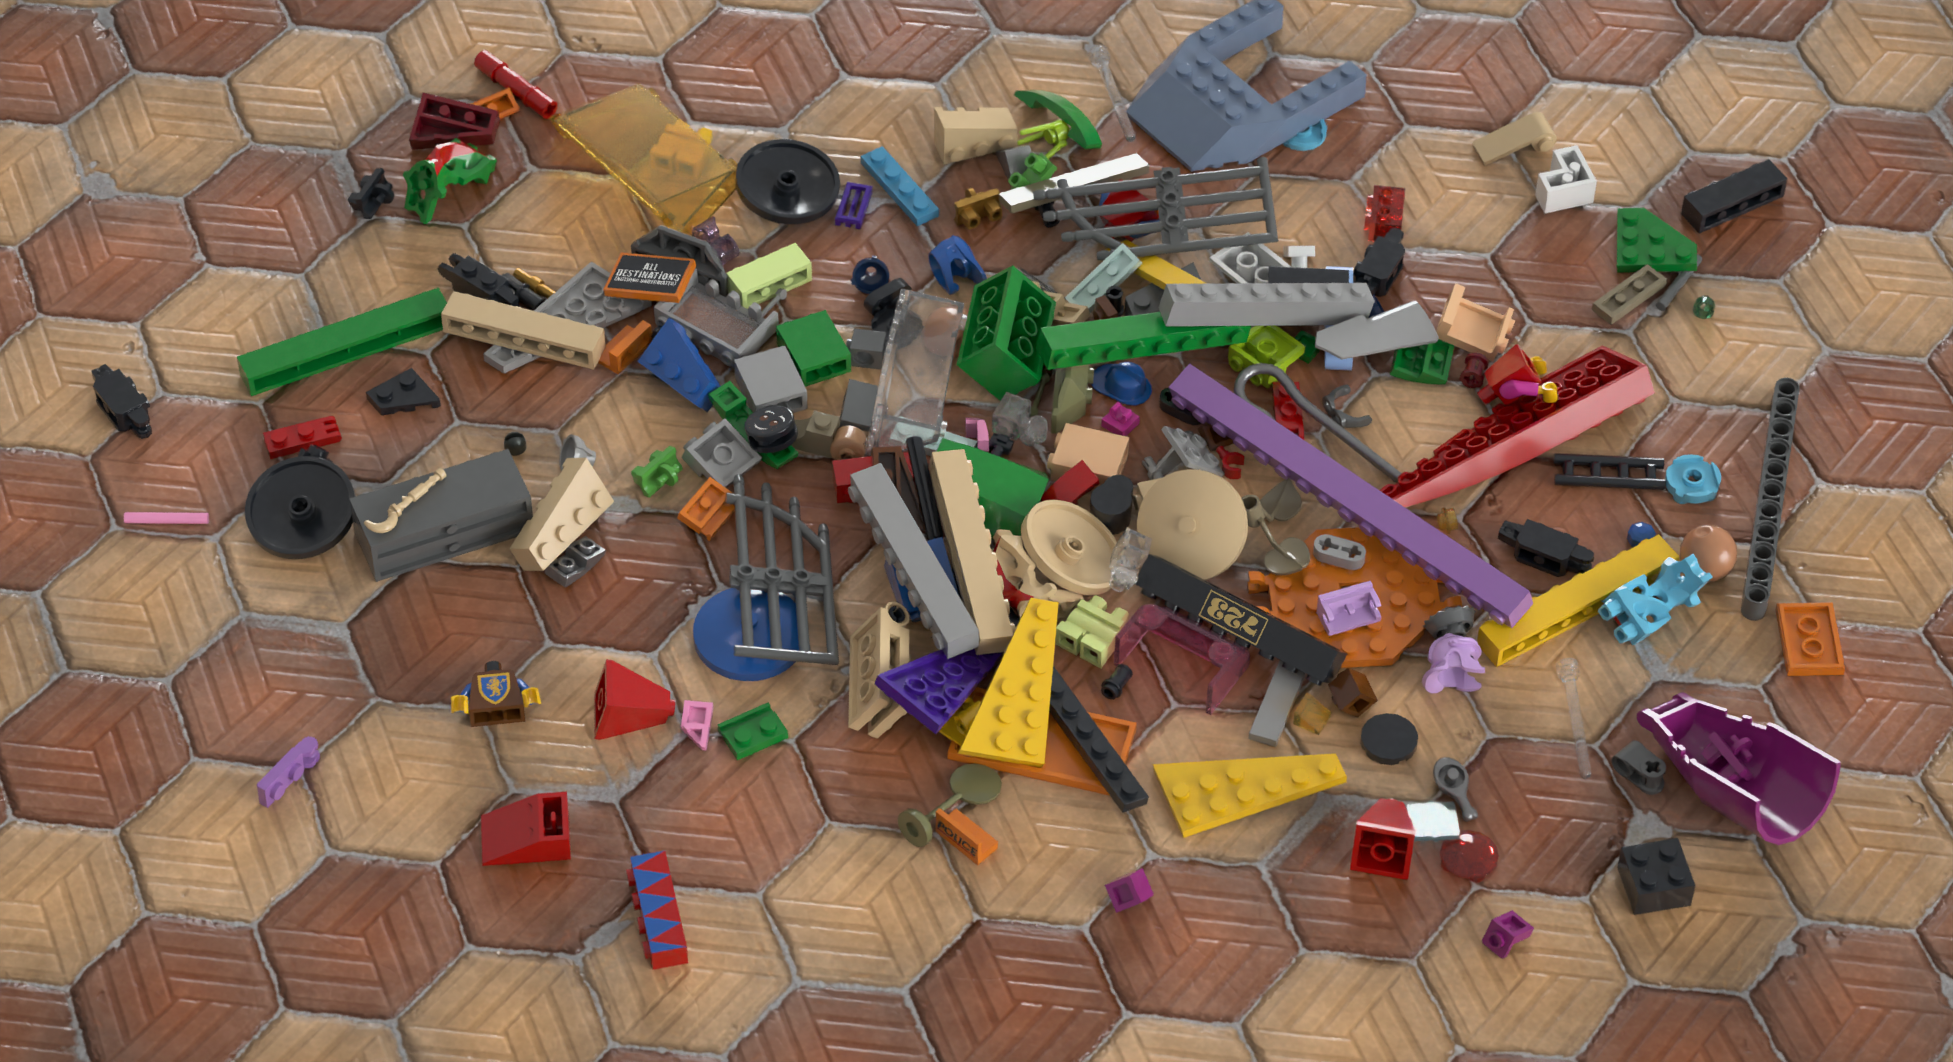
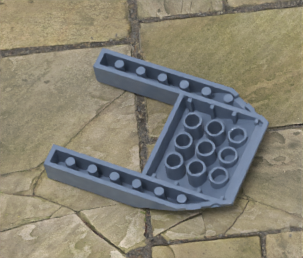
[1126,0,1367,172]

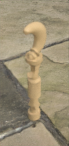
[364,468,447,533]

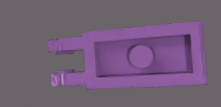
[257,736,320,808]

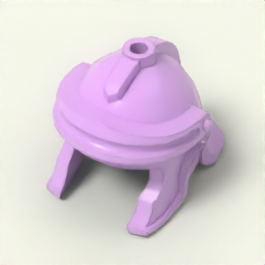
[1422,633,1485,693]

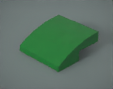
[1390,339,1454,385]

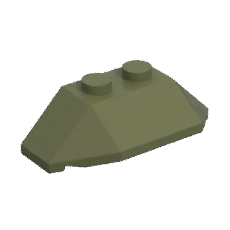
[1051,364,1094,433]

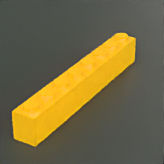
[1477,534,1680,667]

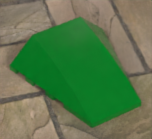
[933,438,1049,540]

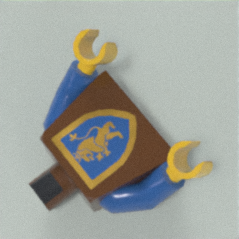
[451,661,541,727]

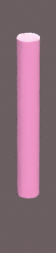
[124,512,209,524]

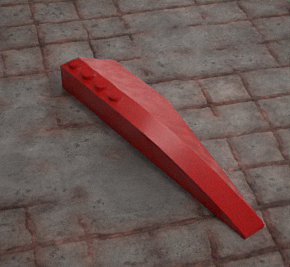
[1379,345,1655,507]

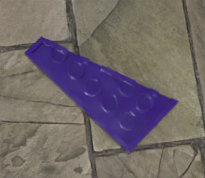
[874,648,1004,734]

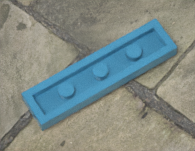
[861,146,939,227]

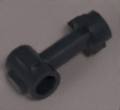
[989,433,1014,457]

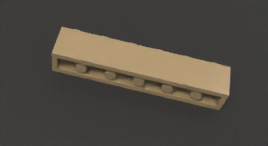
[441,291,606,369]

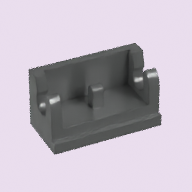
[840,379,878,431]

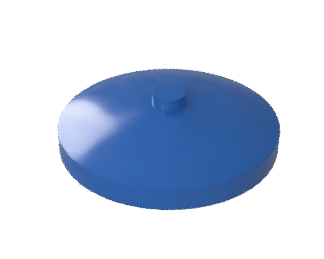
[693,588,799,681]

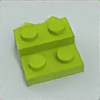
[1228,326,1305,389]

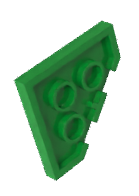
[1617,208,1697,273]

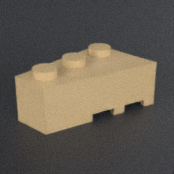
[934,107,1018,164]

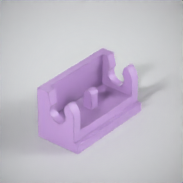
[1317,581,1381,636]

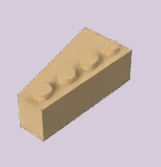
[510,458,614,571]

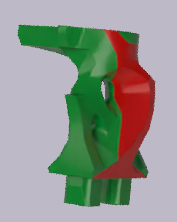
[403,138,497,224]

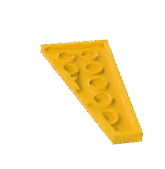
[958,598,1059,767]
[1153,753,1347,838]

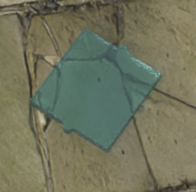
[1406,801,1460,842]

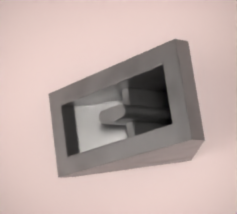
[996,145,1031,187]

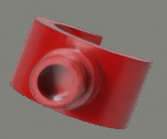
[1216,446,1245,480]

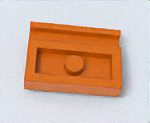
[677,477,735,541]

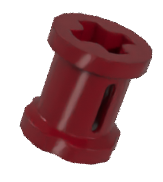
[1460,352,1489,389]

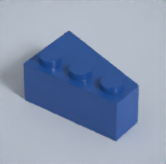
[638,318,720,412]

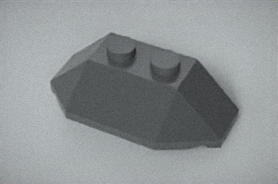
[631,225,728,297]

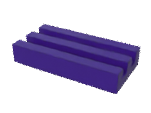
[835,182,872,229]

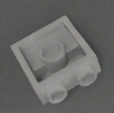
[681,419,762,488]

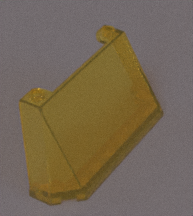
[549,83,738,237]

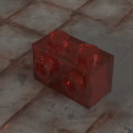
[1364,185,1405,241]

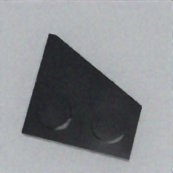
[366,368,441,416]

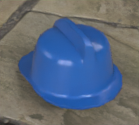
[1091,362,1152,406]

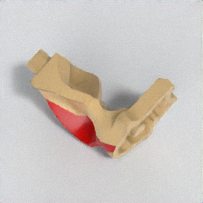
[991,529,1084,622]

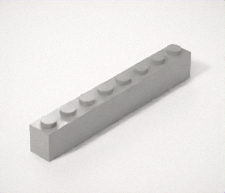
[1158,283,1375,326]
[848,463,979,659]

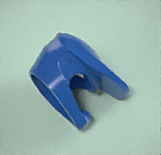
[928,235,987,295]

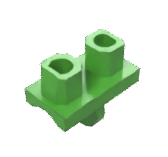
[1008,153,1058,190]
[631,446,683,497]

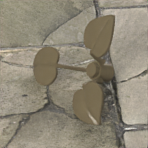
[1241,478,1310,575]

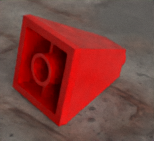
[594,659,675,740]
[1350,798,1416,880]

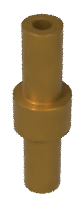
[513,268,555,299]

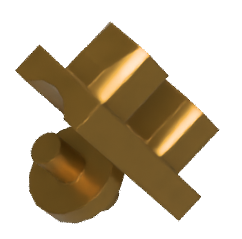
[954,188,1002,230]

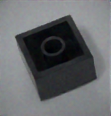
[1617,838,1696,915]

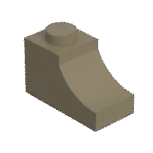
[792,411,840,458]

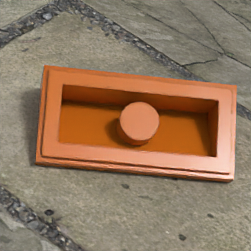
[471,88,520,119]

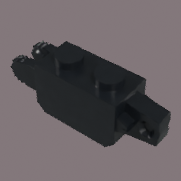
[1353,228,1405,297]
[437,253,519,307]
[91,364,152,439]
[1498,519,1594,577]

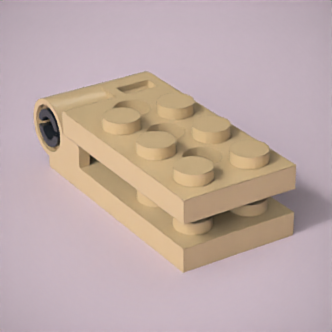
[848,601,911,739]

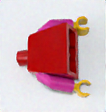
[1477,344,1558,405]

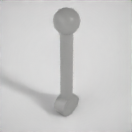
[750,288,787,328]

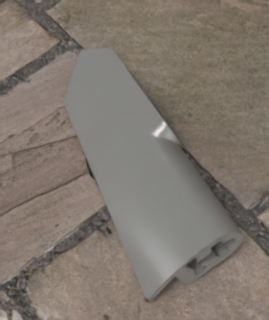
[1315,301,1439,360]

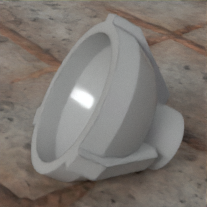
[559,434,596,471]

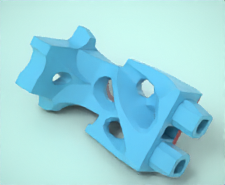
[1598,554,1713,645]

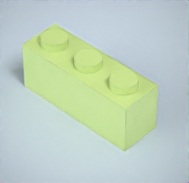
[726,243,812,309]

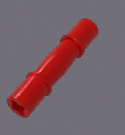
[474,50,558,119]

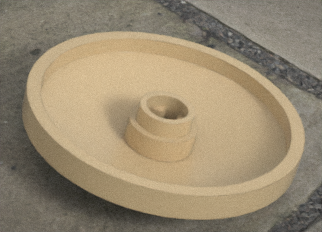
[1137,469,1248,580]
[1021,500,1124,595]

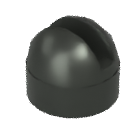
[504,431,526,456]

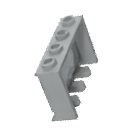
[654,268,779,367]

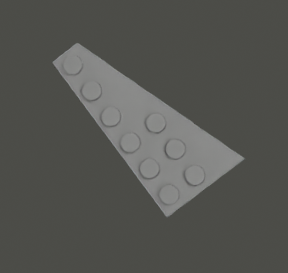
[483,261,652,373]

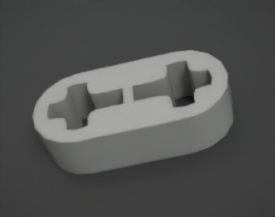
[1313,534,1366,570]

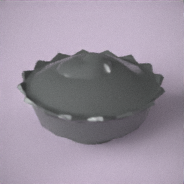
[1422,605,1476,639]

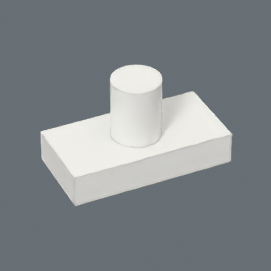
[1284,246,1315,268]

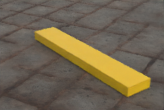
[1105,240,1206,290]

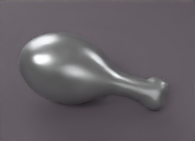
[1433,757,1478,822]

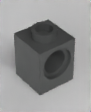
[846,328,886,370]

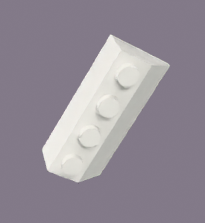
[1209,232,1301,326]

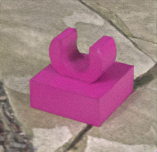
[1101,402,1140,436]

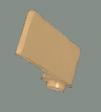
[1472,112,1557,166]

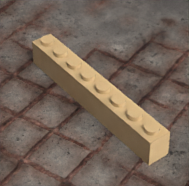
[928,449,1016,655]

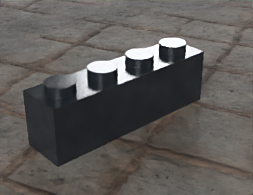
[1681,159,1788,234]

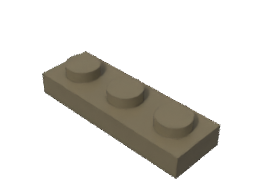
[1592,264,1667,325]

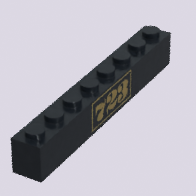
[1134,553,1347,686]

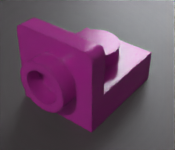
[1482,910,1534,959]

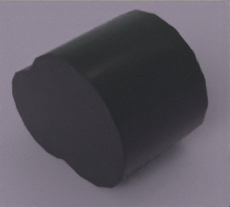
[1090,475,1133,535]

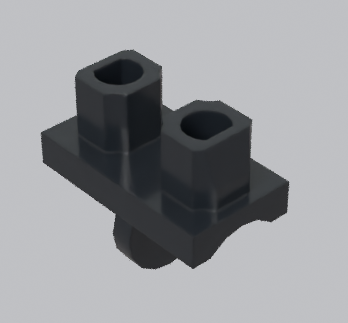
[348,168,395,219]

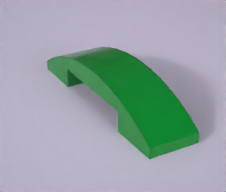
[1014,90,1102,149]
[708,381,799,469]

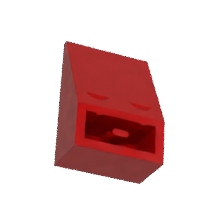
[481,791,571,866]

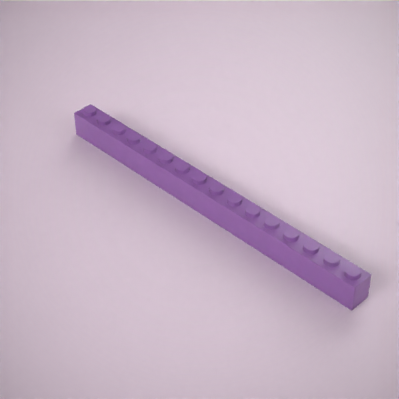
[1169,364,1533,628]

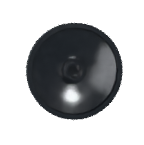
[735,139,840,225]
[245,456,356,559]

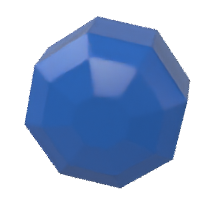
[1627,522,1656,547]

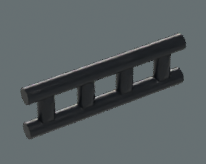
[1553,453,1666,490]

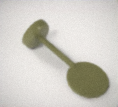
[898,764,1002,847]

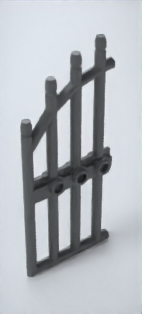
[1033,157,1278,261]
[725,474,839,665]

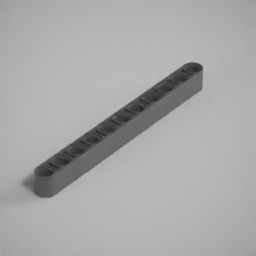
[1741,377,1800,621]

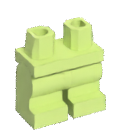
[1056,595,1129,668]

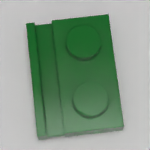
[718,702,788,761]

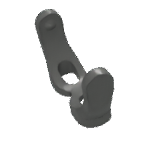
[1322,384,1372,428]

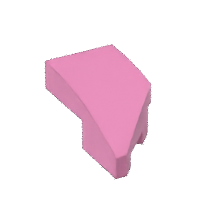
[965,418,989,453]
[681,700,714,750]

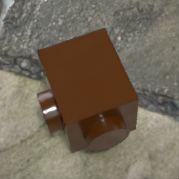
[1328,668,1378,718]

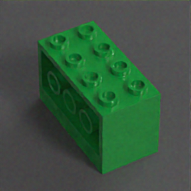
[957,265,1056,401]

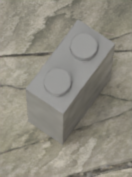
[734,346,808,413]

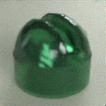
[1693,295,1715,319]

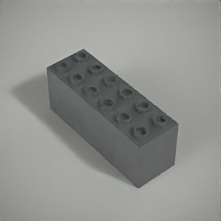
[349,449,533,582]

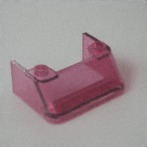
[1114,604,1250,715]

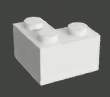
[1535,145,1597,213]

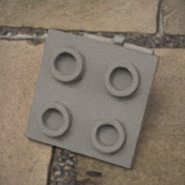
[1142,426,1224,480]

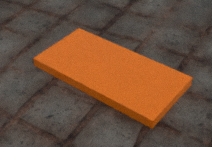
[948,687,1137,796]

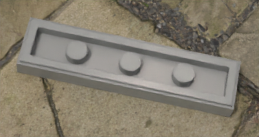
[1249,660,1306,747]

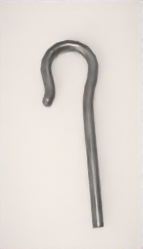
[1233,363,1402,482]

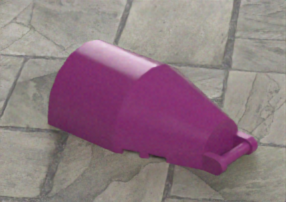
[1636,692,1841,845]

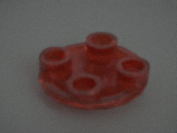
[1440,830,1499,883]

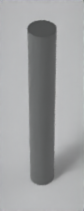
[1656,254,1702,311]

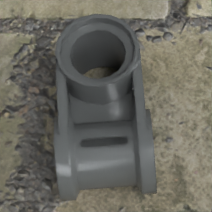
[1611,740,1666,795]

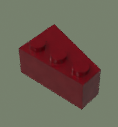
[409,92,500,150]

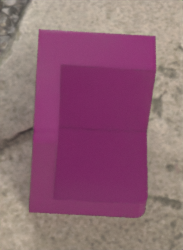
[1105,868,1153,913]

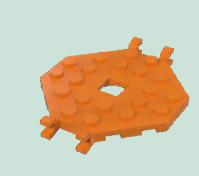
[1247,527,1462,668]

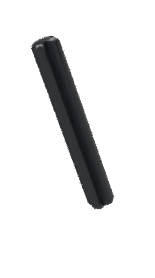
[906,436,944,540]

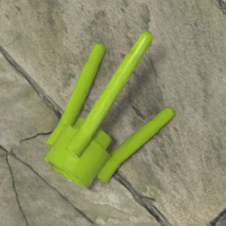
[1017,119,1070,159]

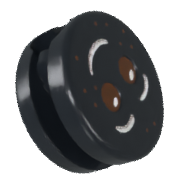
[744,406,798,453]

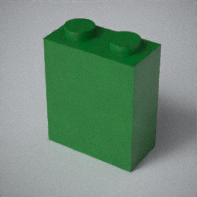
[776,310,851,387]

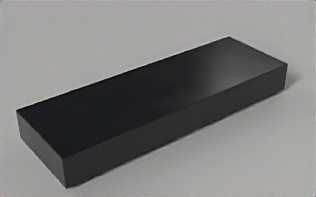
[1268,266,1349,283]

